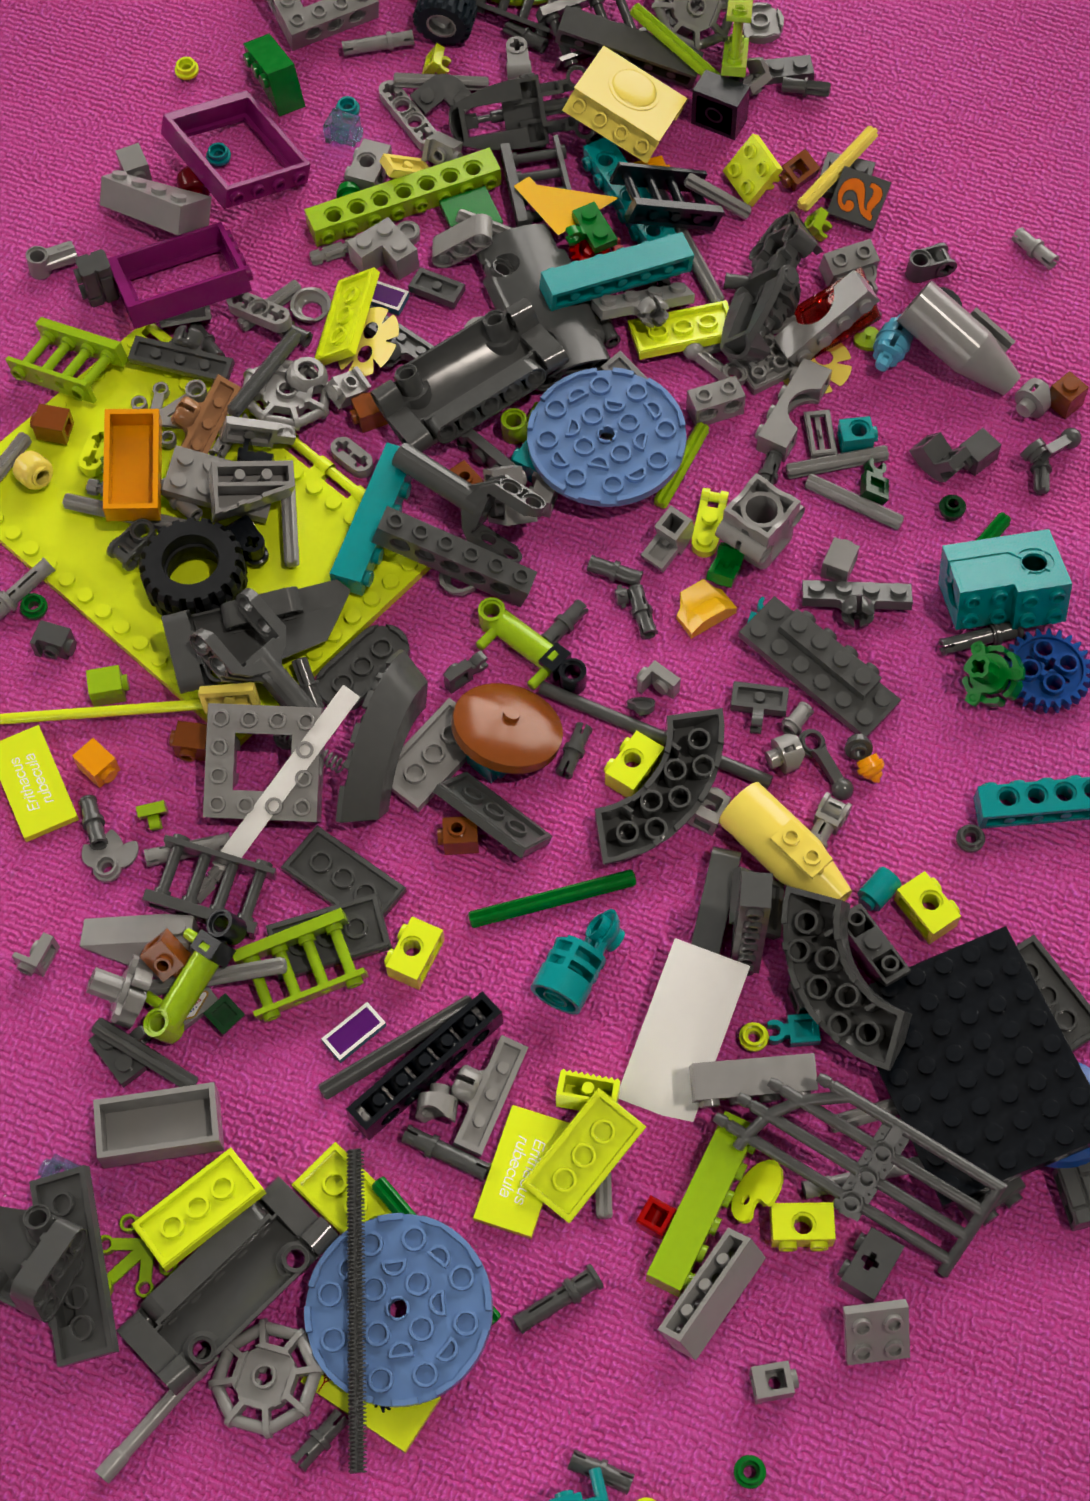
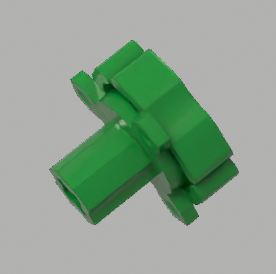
[962,640,1025,707]

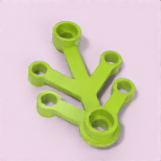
[101,1213,179,1299]

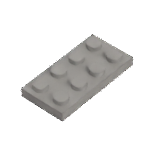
[161,445,271,524]
[391,698,467,812]

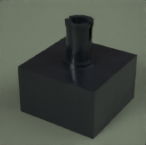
[691,70,750,140]

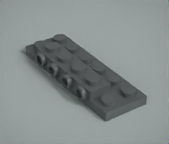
[738,596,901,737]
[29,1165,119,1368]

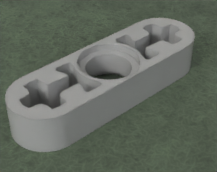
[226,292,292,333]

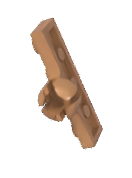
[171,374,241,454]

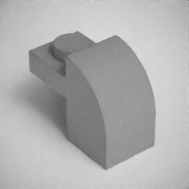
[641,505,694,573]

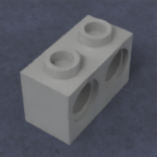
[686,376,746,427]

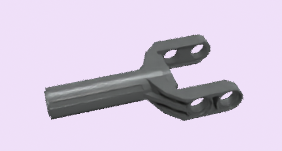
[392,443,546,564]
[189,588,337,734]

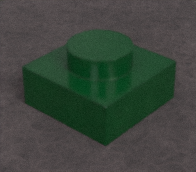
[203,993,246,1035]

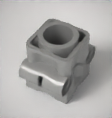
[715,473,805,569]

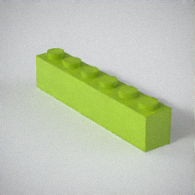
[646,1111,756,1297]

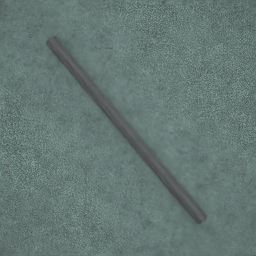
[347,1148,367,1474]

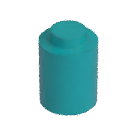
[857,867,902,912]

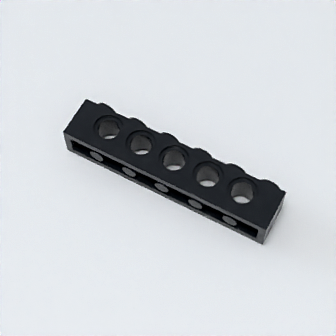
[346,991,503,1140]

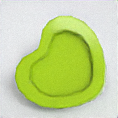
[853,326,879,351]

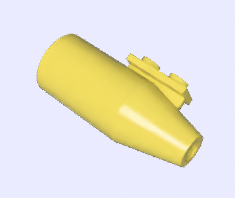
[719,782,852,901]

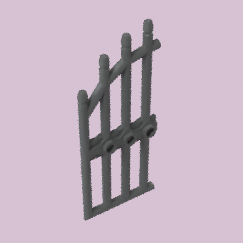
[713,1073,1008,1277]

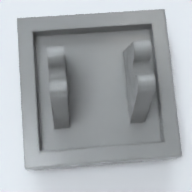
[843,1299,910,1365]

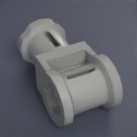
[811,792,853,849]

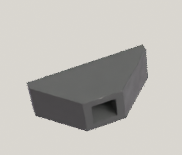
[848,903,911,987]

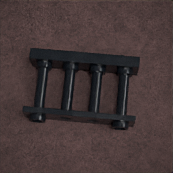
[609,162,725,231]

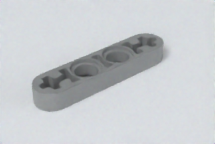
[379,80,437,151]

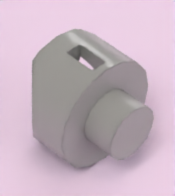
[1015,378,1051,418]
[765,734,805,774]
[415,1083,458,1123]

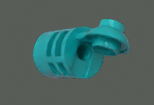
[530,909,625,1015]

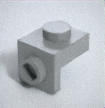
[743,57,773,96]

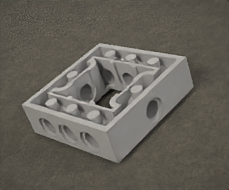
[266,0,379,51]
[203,703,325,822]

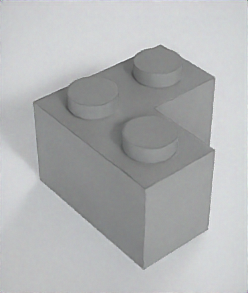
[347,217,419,280]
[483,465,537,526]

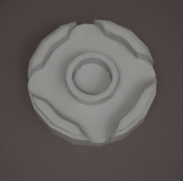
[742,2,784,44]

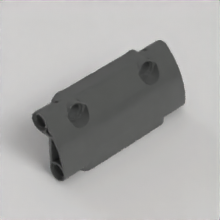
[476,224,610,392]
[370,297,569,453]
[116,1176,339,1396]

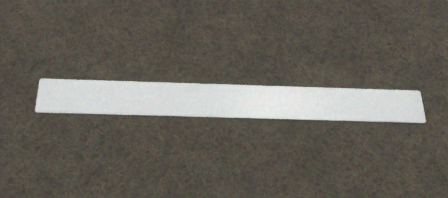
[212,685,360,872]

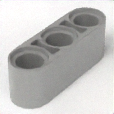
[432,214,493,268]

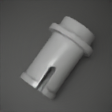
[781,702,814,735]

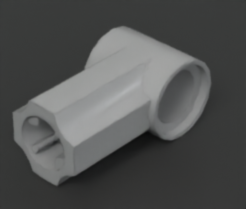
[26,241,78,280]

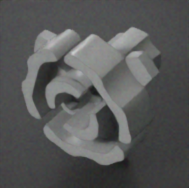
[86,954,153,1029]

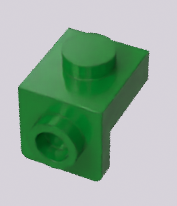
[706,542,745,588]

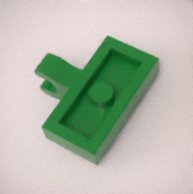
[565,202,618,254]

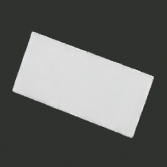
[619,938,750,1122]

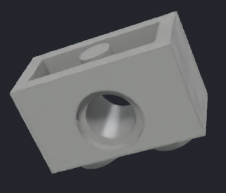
[344,138,392,190]

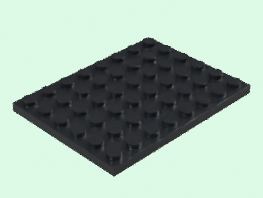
[869,926,1090,1209]

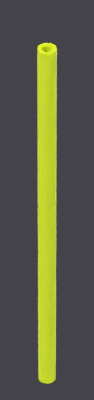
[0,699,203,725]

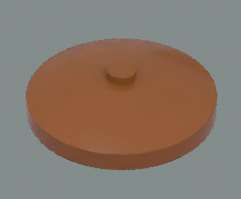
[451,683,563,774]

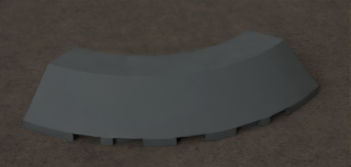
[336,649,428,823]
[595,708,725,865]
[781,885,912,1071]

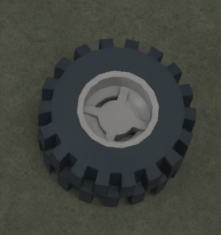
[413,0,478,46]

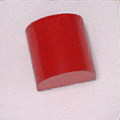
[635,1195,677,1239]

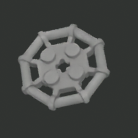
[651,0,732,51]
[242,360,330,431]
[208,1318,325,1439]

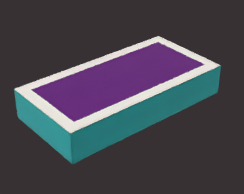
[371,281,410,316]
[321,1002,387,1063]

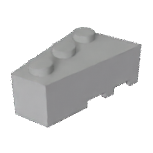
[208,460,295,524]

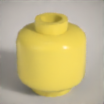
[13,451,53,490]

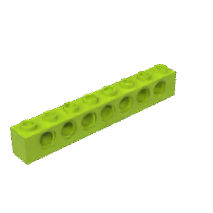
[304,147,502,247]

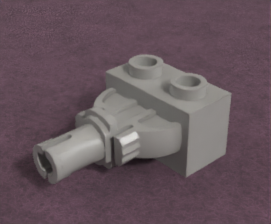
[819,239,882,322]

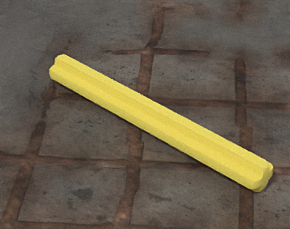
[797,126,878,212]

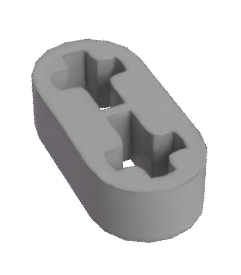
[330,437,374,478]

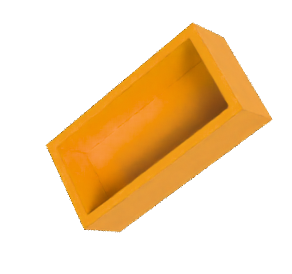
[103,409,162,521]

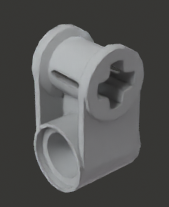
[506,36,532,80]

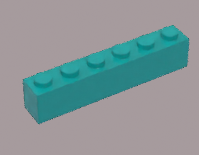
[539,232,694,311]
[330,443,413,596]

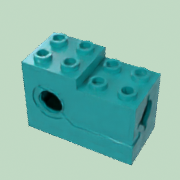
[938,529,1072,630]

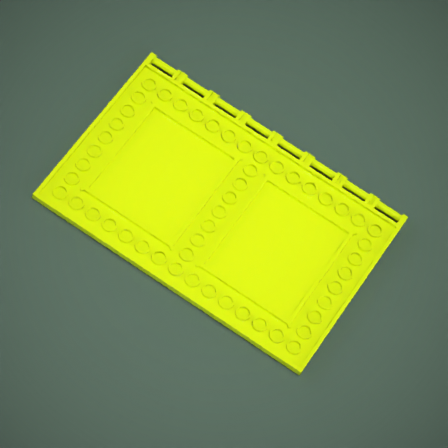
[0,322,431,746]

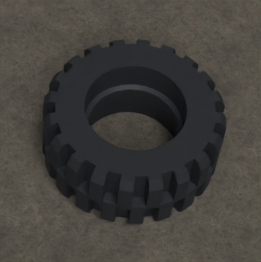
[139,517,248,616]

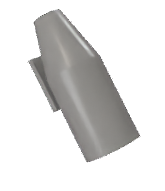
[896,280,1021,396]

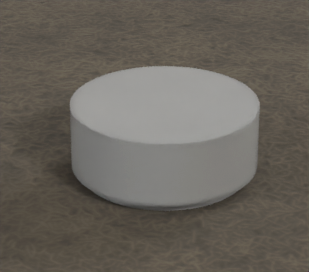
[397,221,420,245]

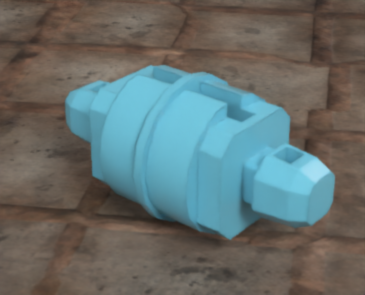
[872,313,913,372]

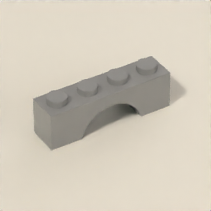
[774,270,880,367]
[755,358,832,462]

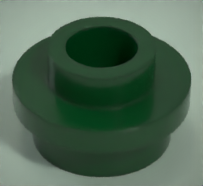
[939,495,966,521]

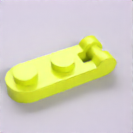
[691,487,729,558]

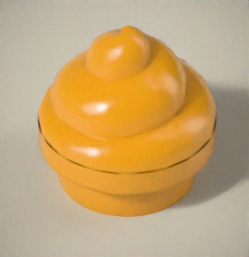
[856,753,885,783]

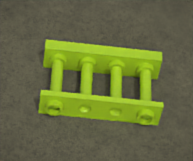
[721,0,753,77]
[5,317,129,404]
[233,908,369,1022]

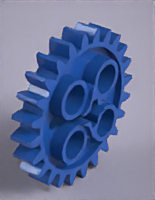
[1004,628,1090,713]

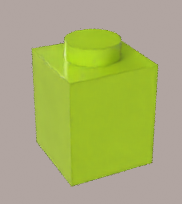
[86,665,130,707]

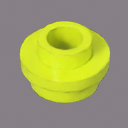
[175,57,199,80]
[739,1022,769,1052]

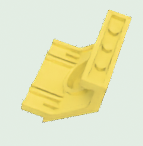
[562,46,689,163]

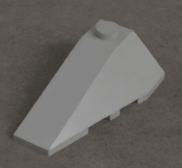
[80,914,199,979]

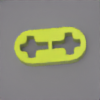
[79,429,104,477]

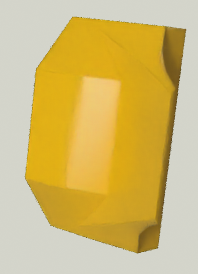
[676,579,737,639]

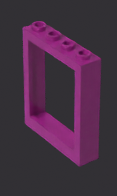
[161,90,311,209]
[107,222,253,329]

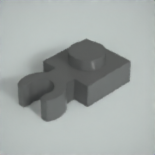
[443,651,488,694]

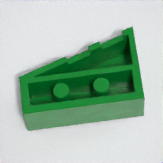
[243,33,306,117]

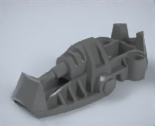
[449,65,595,150]
[720,211,823,362]

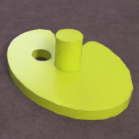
[731,1160,784,1224]

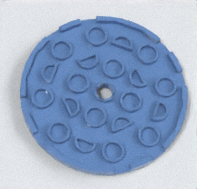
[527,367,686,507]
[304,1213,493,1408]

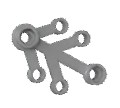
[131,380,207,449]

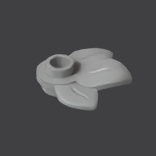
[82,830,139,883]

